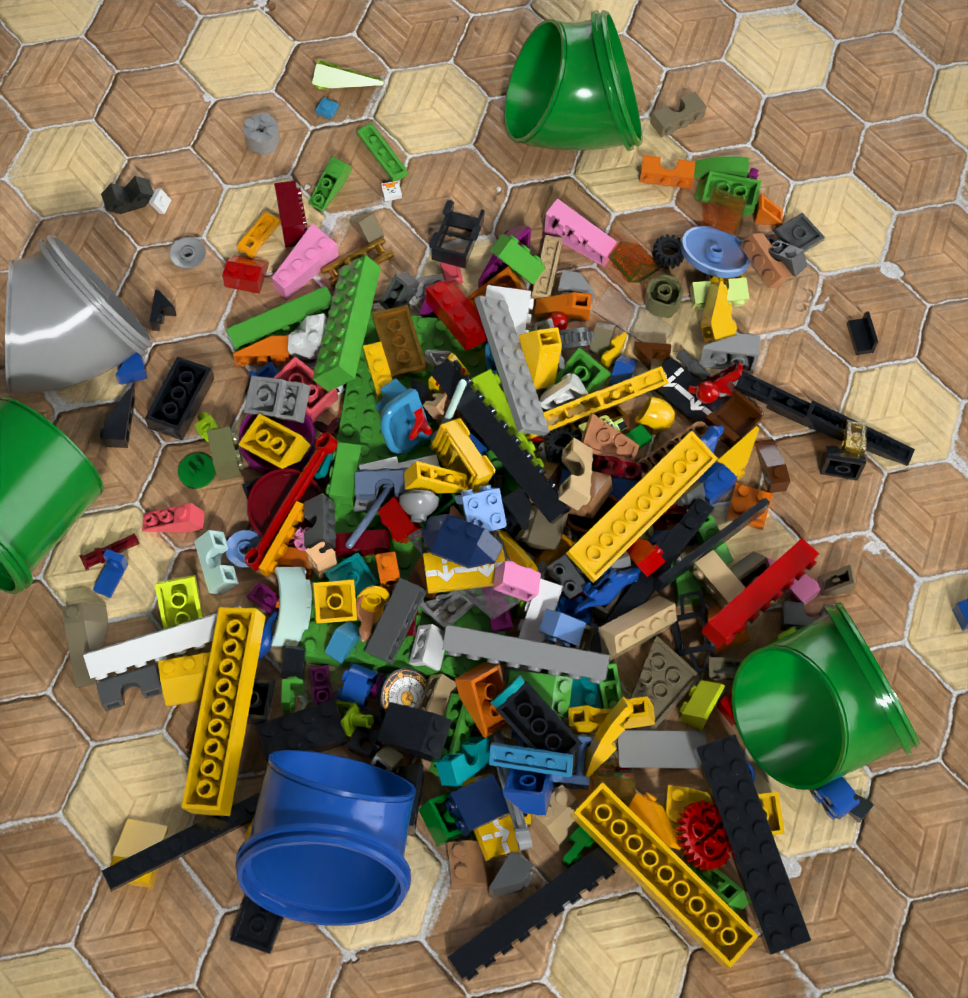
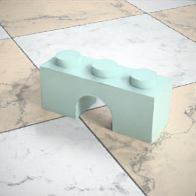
[194,530,239,595]

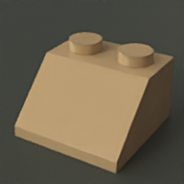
[531,785,580,848]

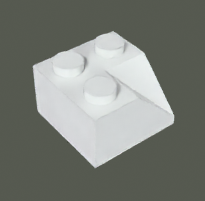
[288,314,328,361]

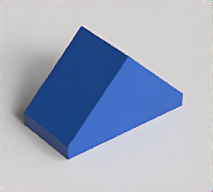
[115,352,147,385]
[608,354,638,386]

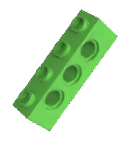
[429,693,475,778]

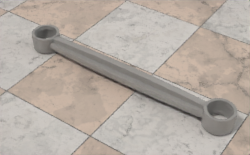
[489,730,532,851]

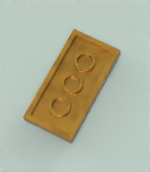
[372,305,427,379]

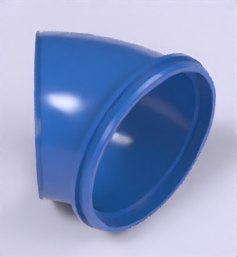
[235,750,416,926]

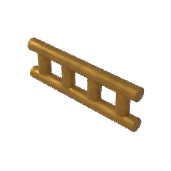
[320,237,395,288]

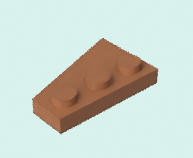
[581,412,639,462]

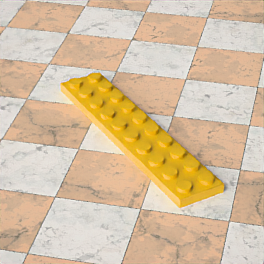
[566,431,718,582]

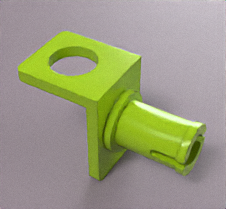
[194,412,220,442]
[336,701,374,736]

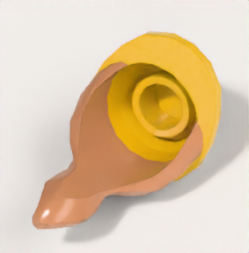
[356,586,390,642]

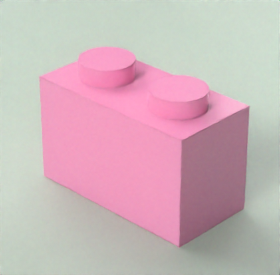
[493,561,541,602]

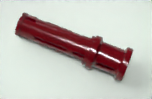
[79,533,140,571]

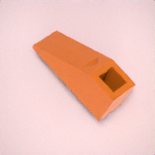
[535,292,592,321]
[233,336,291,366]

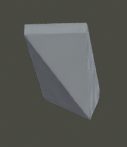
[412,274,444,303]

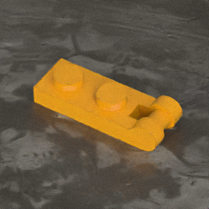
[237,211,281,259]

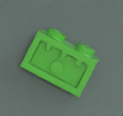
[281,677,304,715]

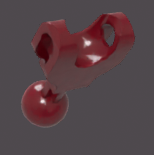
[591,455,642,480]

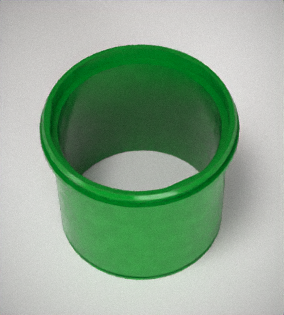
[0,397,104,594]

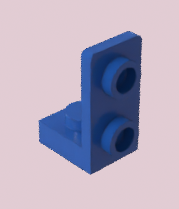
[93,549,128,598]

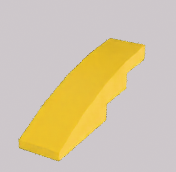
[584,696,633,777]

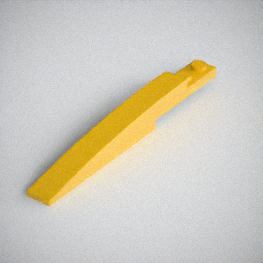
[525,366,669,440]

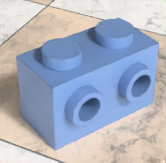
[538,608,586,647]

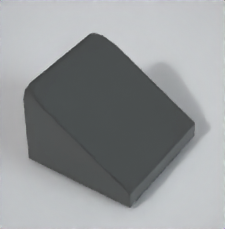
[848,794,874,823]

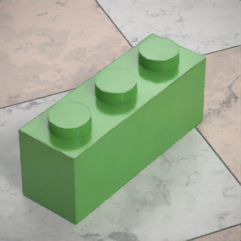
[490,233,546,284]
[326,442,362,505]

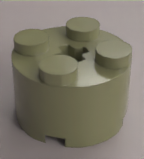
[645,275,683,318]

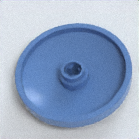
[680,226,751,278]

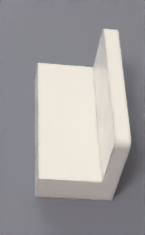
[409,624,445,671]

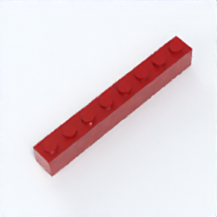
[701,538,819,649]

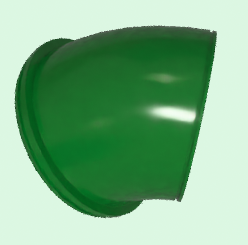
[504,10,643,151]
[732,603,920,790]

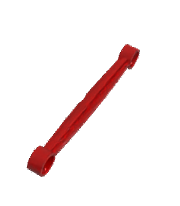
[244,432,338,571]

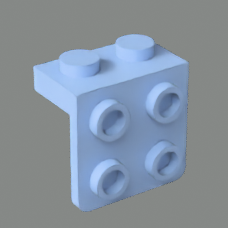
[455,485,506,532]

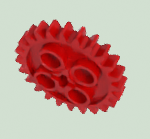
[675,800,731,871]

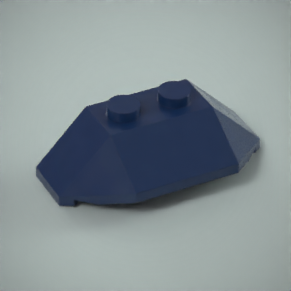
[421,514,503,569]

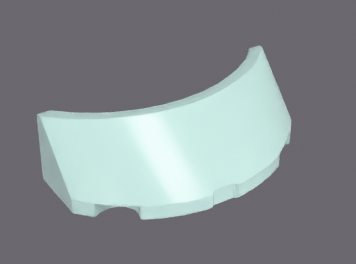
[271,567,312,648]

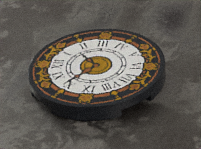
[377,668,428,718]

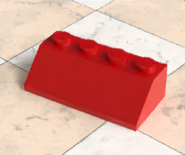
[426,280,488,351]

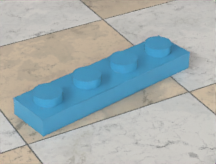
[489,743,574,778]

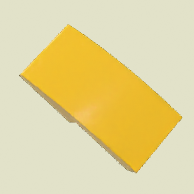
[600,332,627,369]

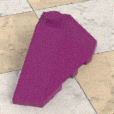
[478,226,531,288]

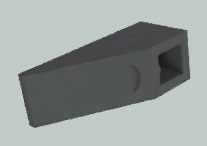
[765,235,807,277]

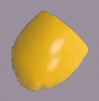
[634,397,675,435]

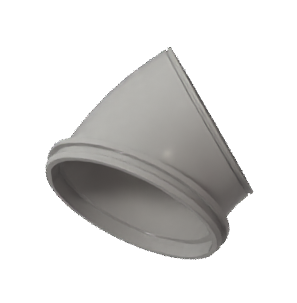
[5,235,153,394]

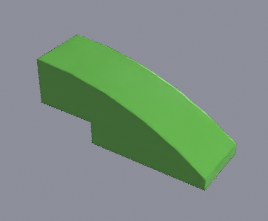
[694,156,749,179]

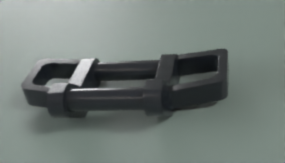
[671,590,716,673]

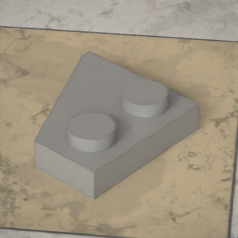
[420,590,474,631]

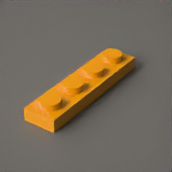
[259,501,305,577]

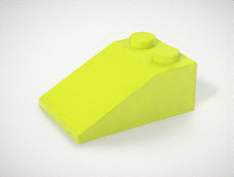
[155,575,203,629]

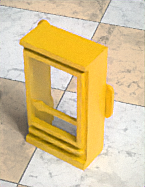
[430,418,495,492]

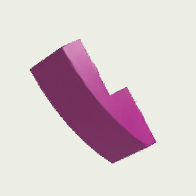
[308,665,333,706]

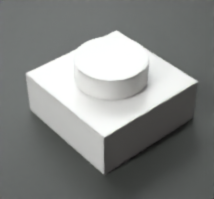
[149,189,172,214]

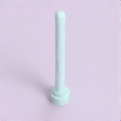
[431,379,467,443]

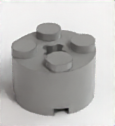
[243,113,280,155]

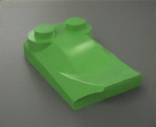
[695,171,762,216]

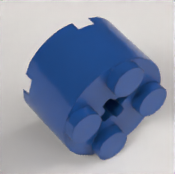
[336,663,377,710]
[812,777,860,820]

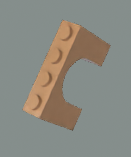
[521,461,613,519]

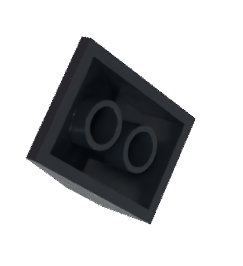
[376,702,452,763]

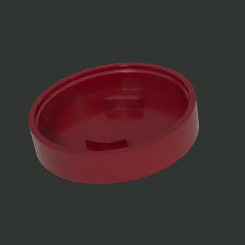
[247,468,322,547]

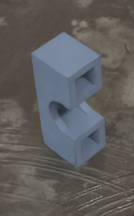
[355,468,410,500]

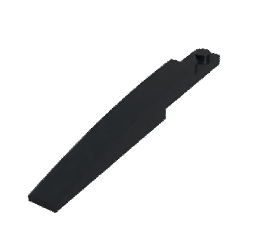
[734,371,915,466]
[589,497,715,653]

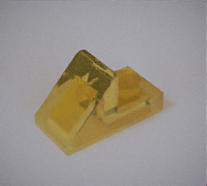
[842,420,866,455]

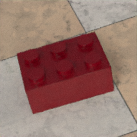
[274,180,308,248]

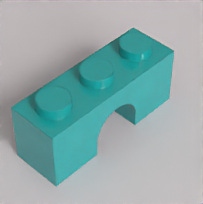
[435,737,490,788]

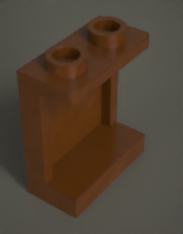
[705,390,764,449]

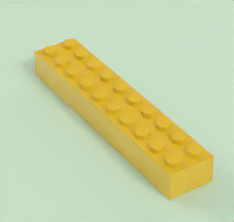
[181,607,266,816]
[570,782,758,969]

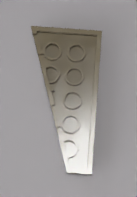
[612,636,701,760]

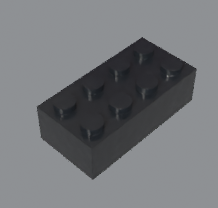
[145,356,214,441]
[495,680,583,754]
[256,699,348,762]

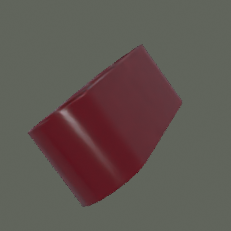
[333,530,391,558]

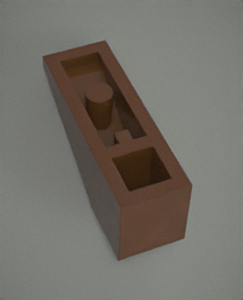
[755,439,790,493]

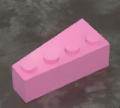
[544,198,617,267]
[272,223,339,300]

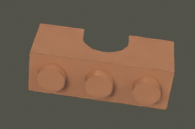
[740,233,792,288]

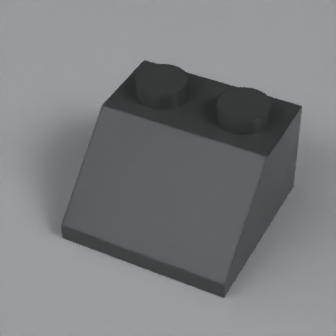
[489,851,535,898]

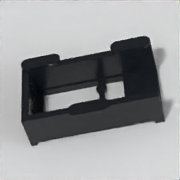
[429,200,485,269]

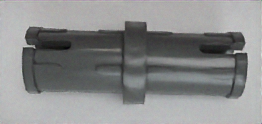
[676,349,710,382]

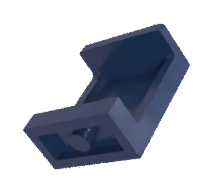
[445,774,509,836]

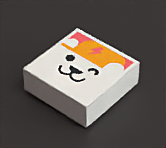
[381,181,402,201]

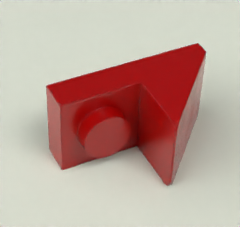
[707,362,743,395]

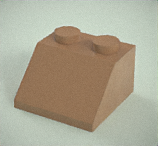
[447,840,493,890]

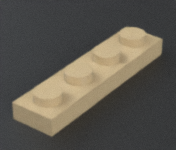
[532,235,563,299]

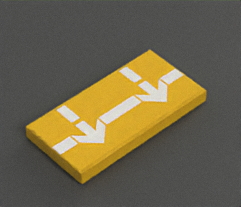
[423,544,505,594]
[457,773,521,861]

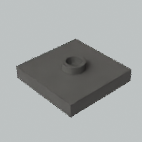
[774,213,825,253]

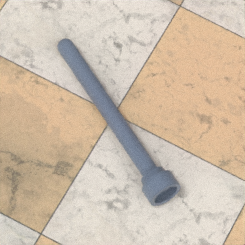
[346,484,395,549]

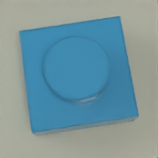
[315,97,339,120]

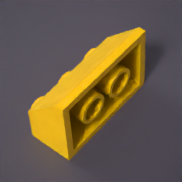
[238,413,311,469]
[158,652,211,707]

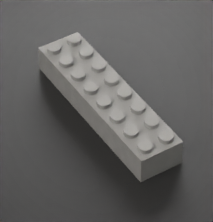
[442,625,611,683]

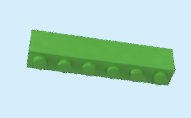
[226,286,332,352]

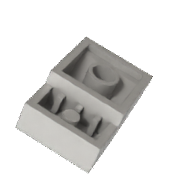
[244,376,311,423]

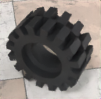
[652,234,684,269]
[545,428,580,463]

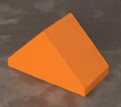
[755,194,783,226]

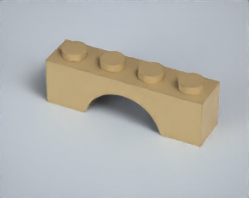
[558,438,593,511]

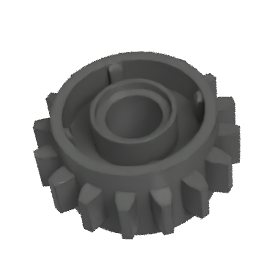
[559,327,594,350]

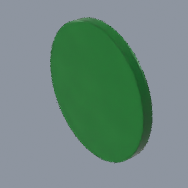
[178,453,216,489]

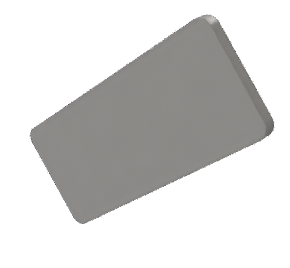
[617,730,706,769]

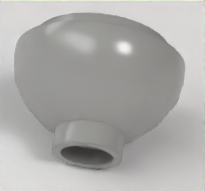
[399,490,439,523]

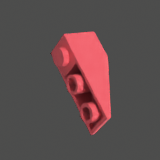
[142,503,205,533]

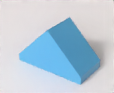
[325,621,361,664]

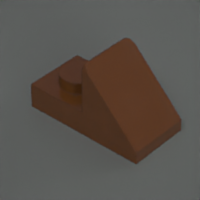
[633,341,671,370]

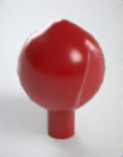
[546,312,568,331]
[688,381,719,404]

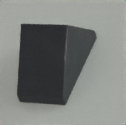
[281,645,306,684]

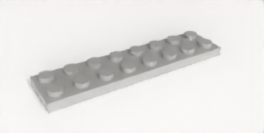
[474,295,549,436]

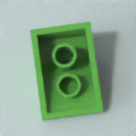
[544,348,612,394]
[506,669,573,718]

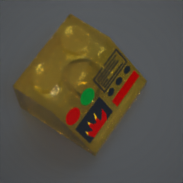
[592,764,635,806]

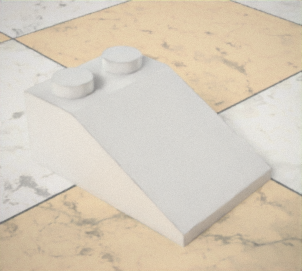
[540,373,589,411]

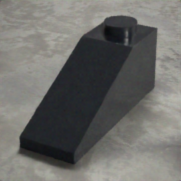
[100,389,135,448]

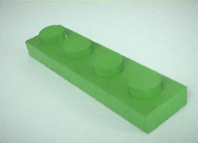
[357,123,408,182]

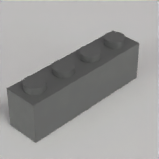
[365,578,427,665]

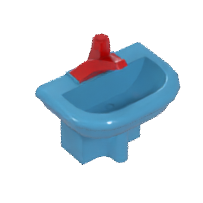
[375,379,432,454]

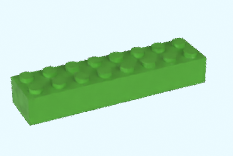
[312,255,381,392]

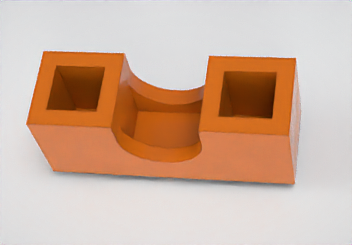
[640,155,696,189]

